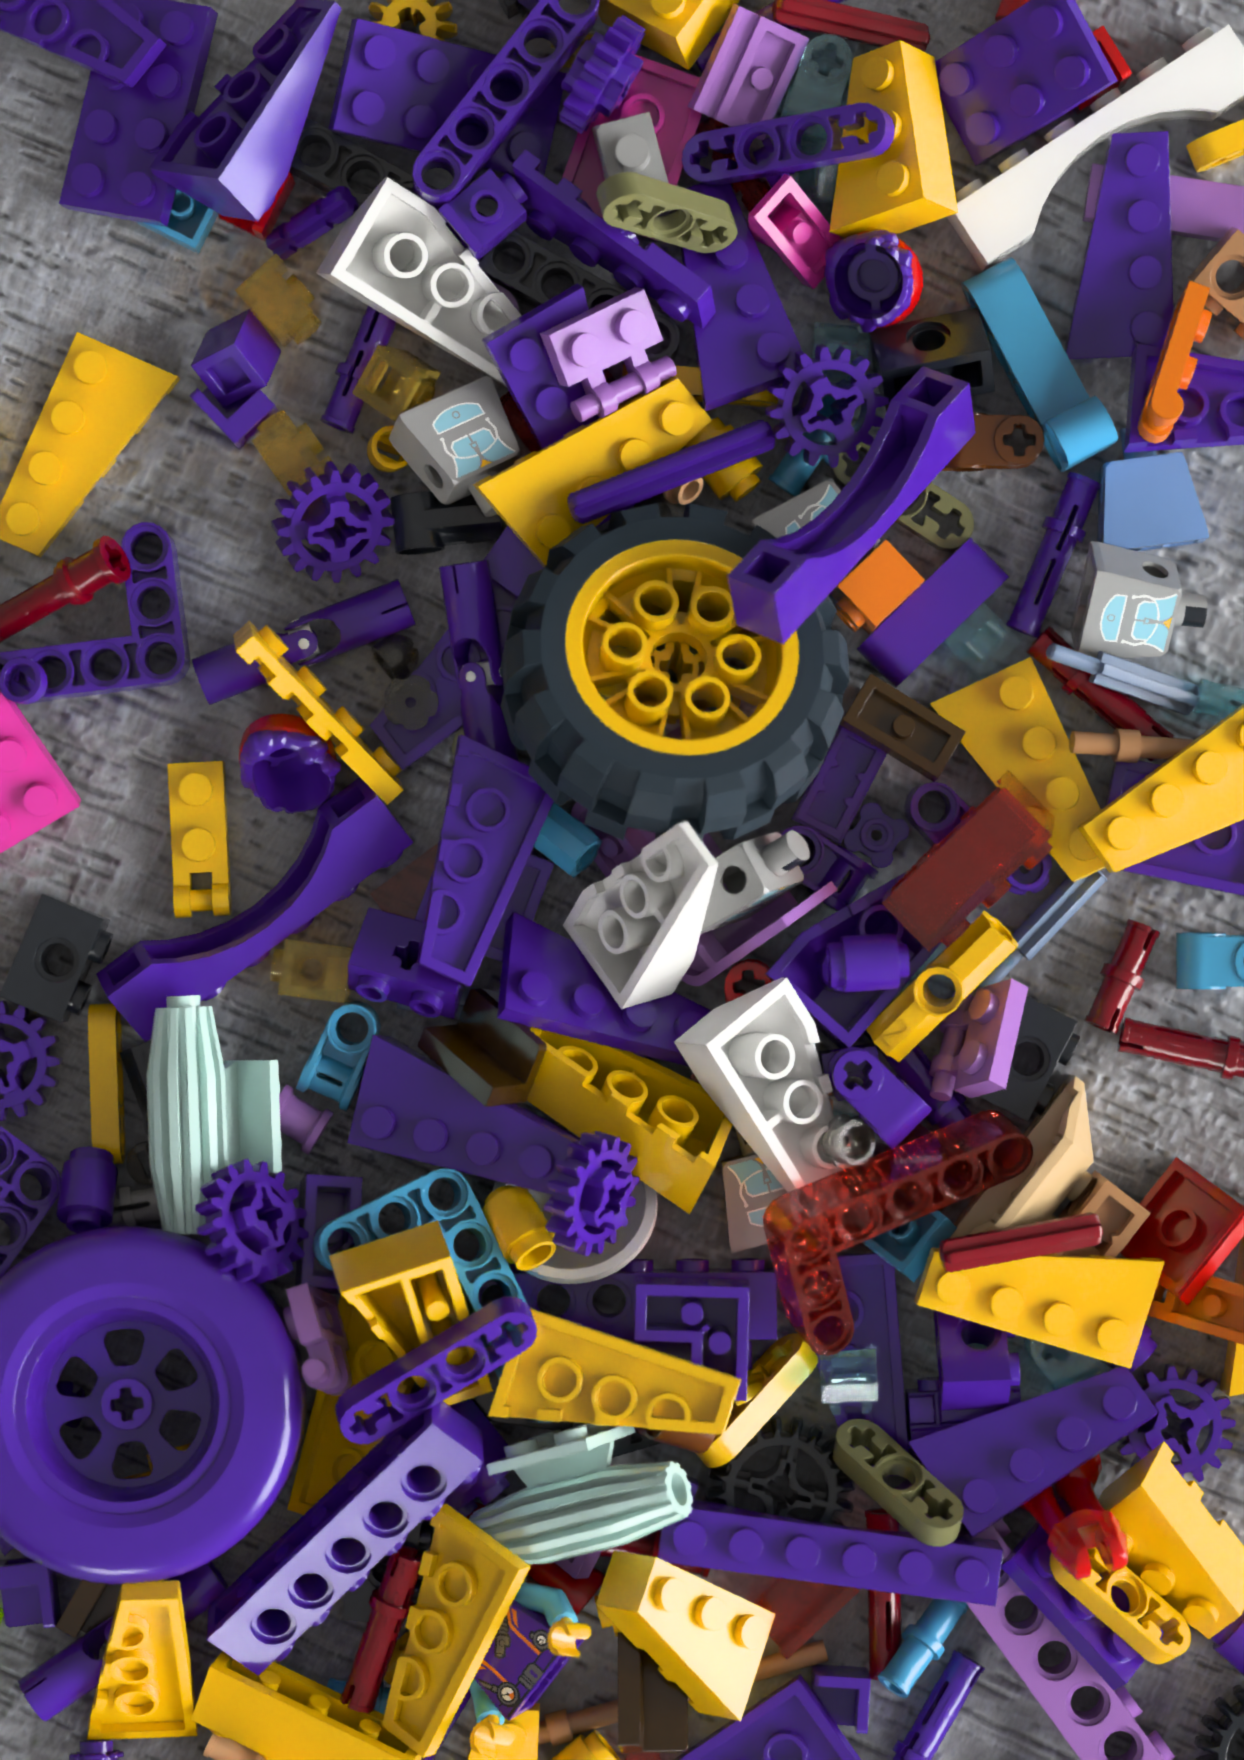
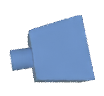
[1097,428,1209,552]

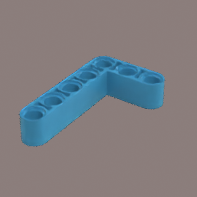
[312,1168,553,1423]

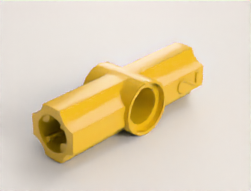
[866,910,1019,1063]

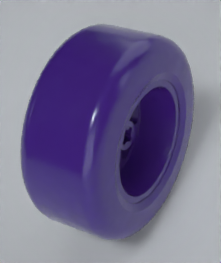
[0,1226,307,1585]

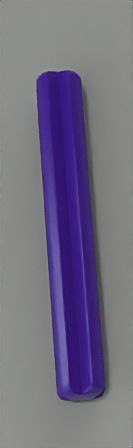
[567,420,776,524]

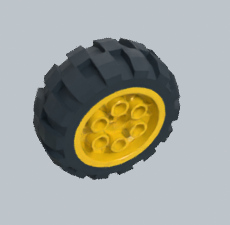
[499,503,850,841]

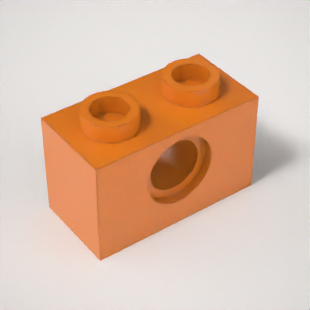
[832,540,925,635]

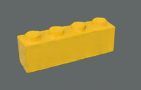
[191,1651,422,1760]

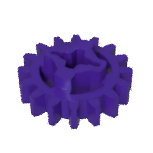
[559,15,646,134]
[765,344,889,468]
[271,461,395,583]
[0,1001,63,1121]
[544,1131,640,1256]
[195,1159,309,1285]
[1117,1364,1236,1482]

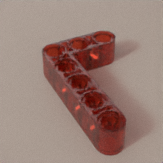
[763,1110,1033,1356]

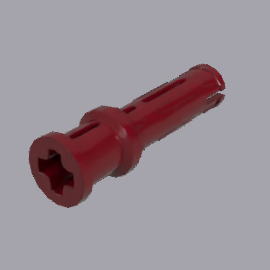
[0,535,131,644]

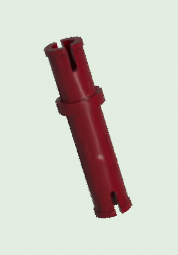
[1026,626,1174,762]
[1117,1017,1244,1080]
[865,1508,902,1681]
[340,1545,423,1713]

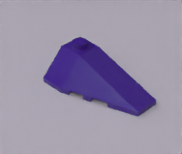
[149,0,342,221]
[765,844,996,1049]

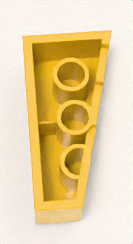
[527,1027,733,1215]

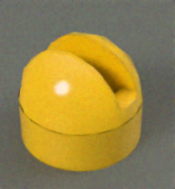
[367,425,408,473]

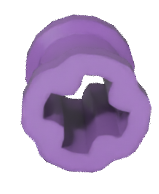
[279,1084,334,1155]

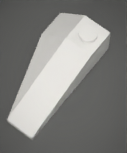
[316,177,522,387]
[563,821,718,1009]
[674,978,859,1226]

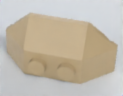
[950,1074,1094,1238]

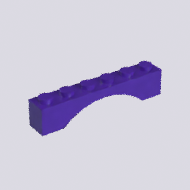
[727,366,976,644]
[96,777,413,1042]
[657,1500,1003,1606]

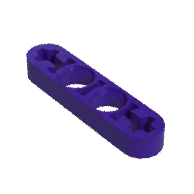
[682,103,895,186]
[336,1297,537,1444]

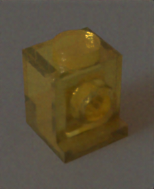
[235,254,322,347]
[352,345,441,422]
[251,410,337,498]
[270,939,354,1003]

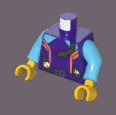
[469,1582,591,1758]

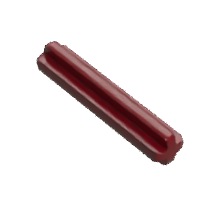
[772,0,930,52]
[939,1212,1103,1272]

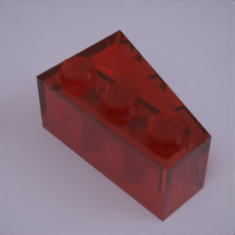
[882,770,1055,951]

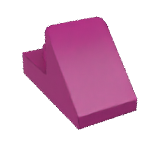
[748,174,842,289]

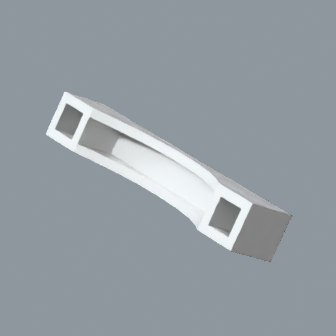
[947,25,1244,271]

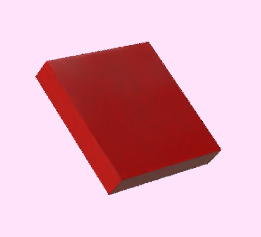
[1120,1157,1244,1306]

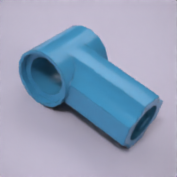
[534,802,603,878]

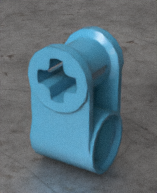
[1176,932,1244,989]
[296,1001,381,1112]

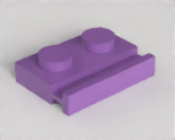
[688,4,810,141]

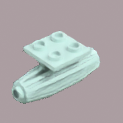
[146,995,282,1235]
[469,1423,693,1564]

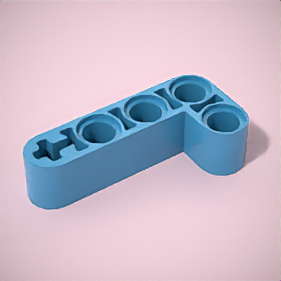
[961,257,1118,472]

